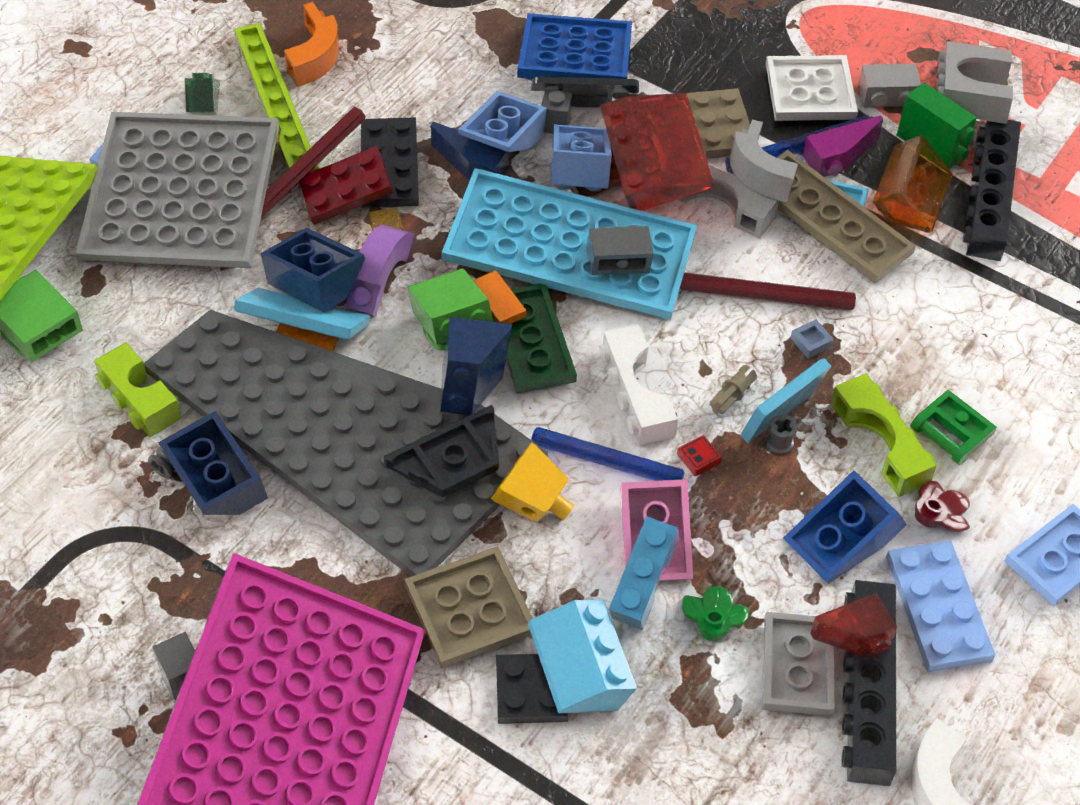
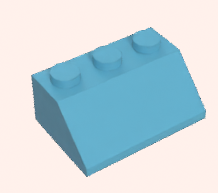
[528,600,637,713]

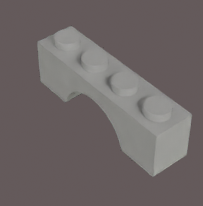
[661,151,779,239]

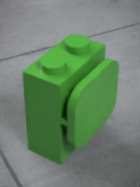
[407,268,493,350]
[0,269,83,362]

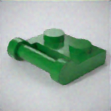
[910,389,997,465]

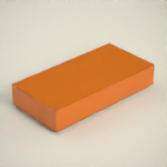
[473,270,526,324]

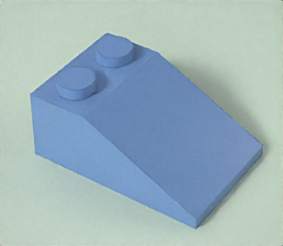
[458,91,547,152]
[551,124,612,191]

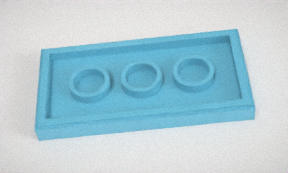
[234,287,370,340]

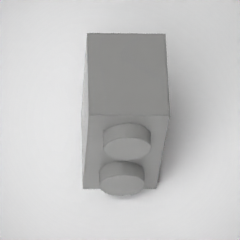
[858,64,921,107]

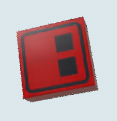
[677,435,722,477]

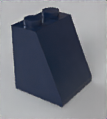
[440,317,512,415]

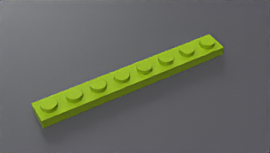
[234,23,319,173]

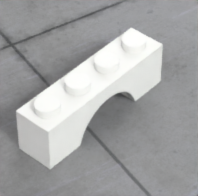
[599,324,678,446]

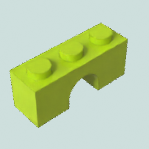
[94,342,182,437]

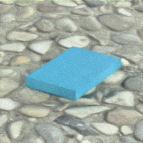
[741,359,831,444]

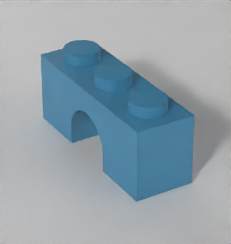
[609,516,679,630]

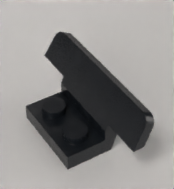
[531,77,639,108]

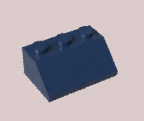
[261,228,365,312]
[158,411,268,515]

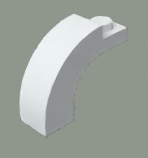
[911,718,971,805]

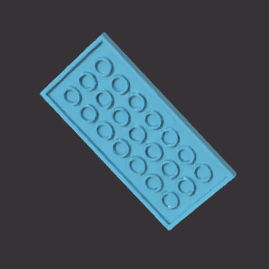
[441,168,697,320]

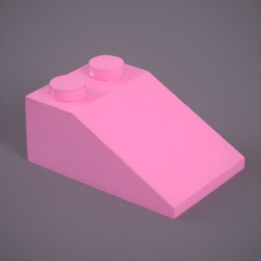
[620,479,693,581]

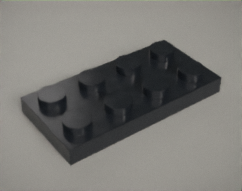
[361,117,419,208]

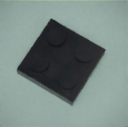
[496,654,568,724]

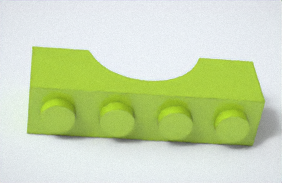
[830,373,937,497]

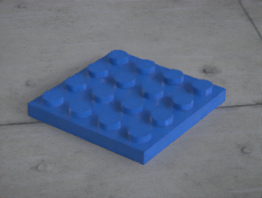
[517,13,632,81]

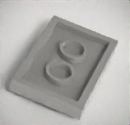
[762,612,835,716]

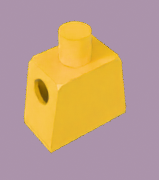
[490,443,574,522]

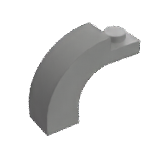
[730,119,798,203]

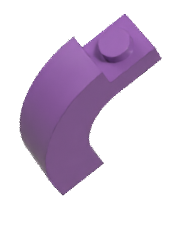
[345,224,415,316]

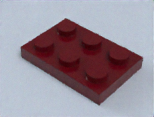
[300,146,393,225]

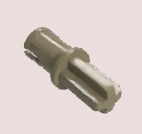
[709,365,757,414]

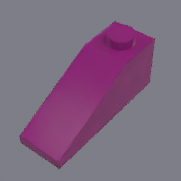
[803,115,883,177]

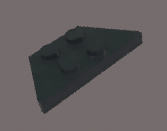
[384,404,499,497]

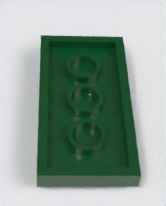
[494,284,577,394]

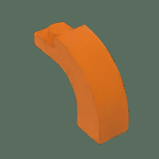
[284,2,339,87]

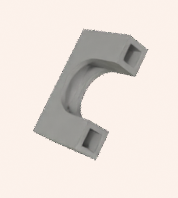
[936,41,1013,124]

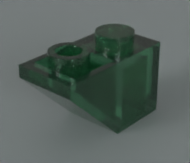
[184,73,220,113]

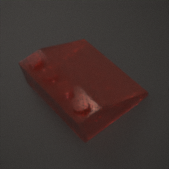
[600,93,715,211]

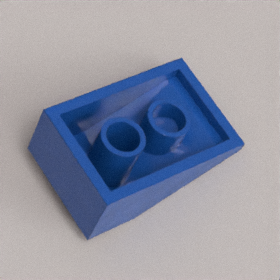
[783,470,907,584]

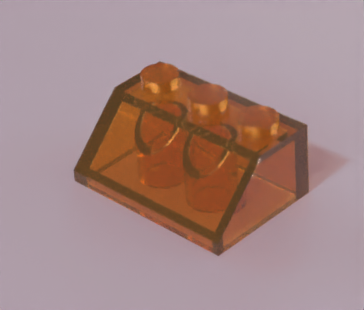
[873,135,953,233]

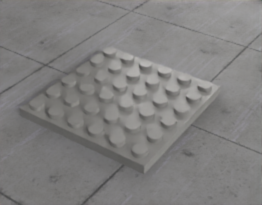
[75,112,279,268]

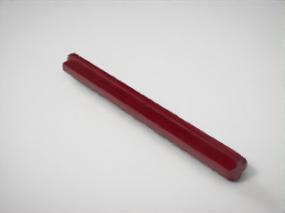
[261,107,366,219]
[680,272,856,310]

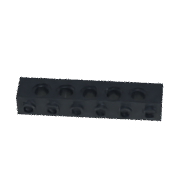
[962,120,1021,262]
[841,580,896,786]

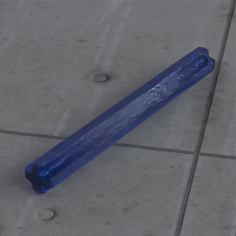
[531,427,684,481]

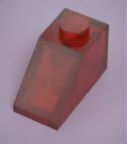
[810,593,897,656]

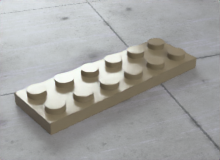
[777,150,916,284]

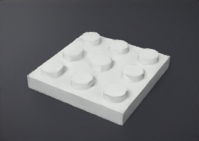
[766,55,858,121]

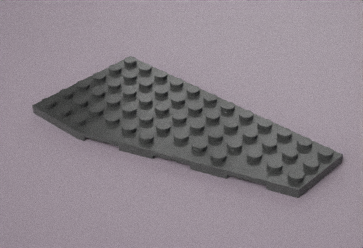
[144,309,548,577]

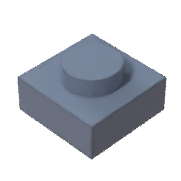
[790,319,834,359]

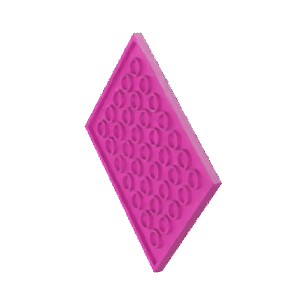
[137,553,426,805]

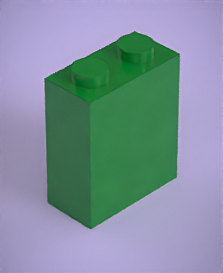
[896,82,977,170]

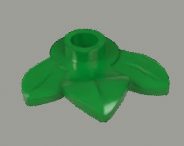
[682,586,749,641]

